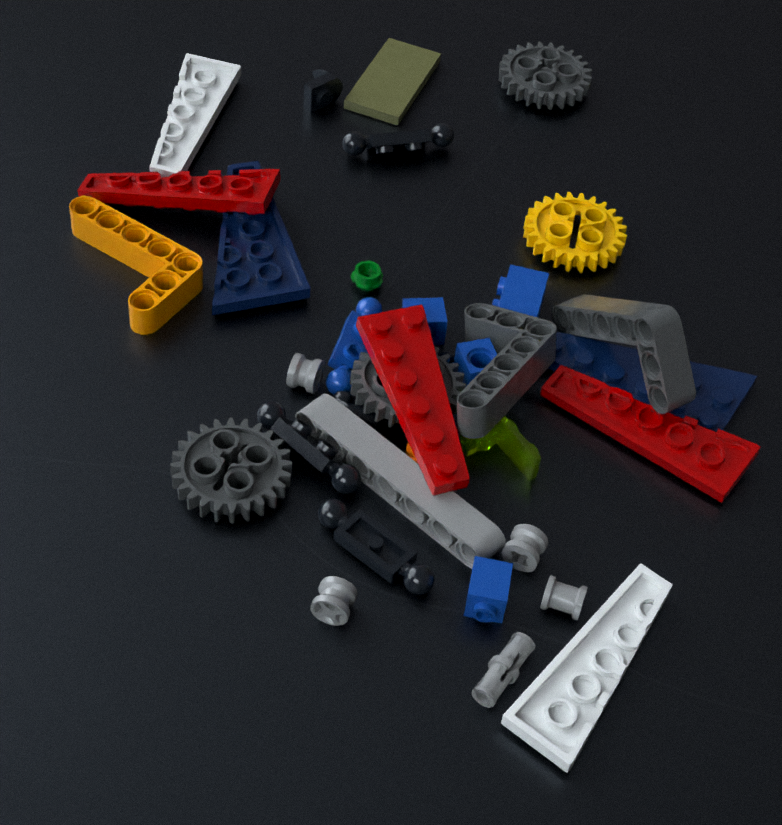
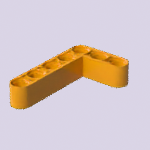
[69,196,203,335]

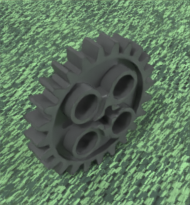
[498,42,592,110]
[350,347,466,428]
[170,417,292,523]

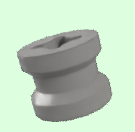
[286,353,325,394]
[501,523,548,572]
[310,576,358,626]

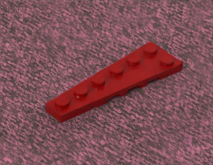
[77,169,281,215]
[356,304,470,496]
[540,365,761,503]

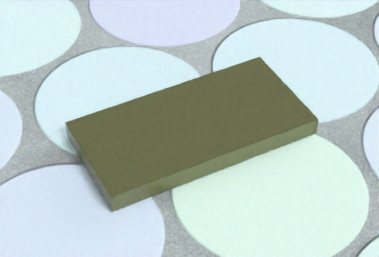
[344,38,441,125]

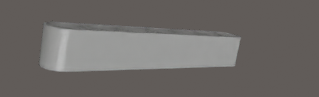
[295,393,506,569]

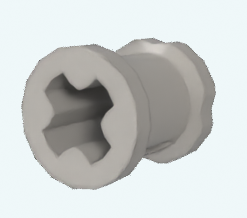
[540,575,588,621]

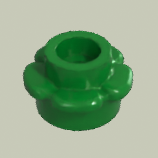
[351,261,383,291]

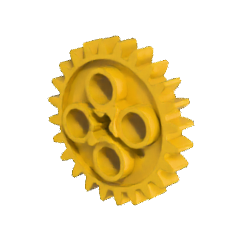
[523,192,627,273]

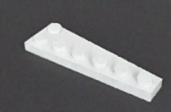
[150,53,241,177]
[501,563,673,773]

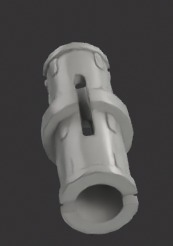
[471,632,535,708]

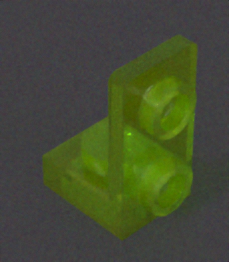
[461,416,541,481]

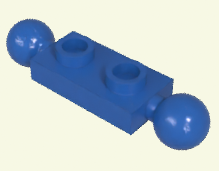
[326,297,383,395]

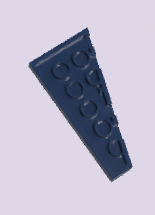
[212,161,311,315]
[549,332,758,432]

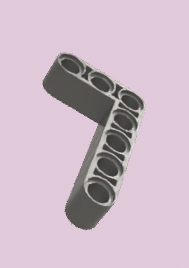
[552,294,696,414]
[457,303,557,439]

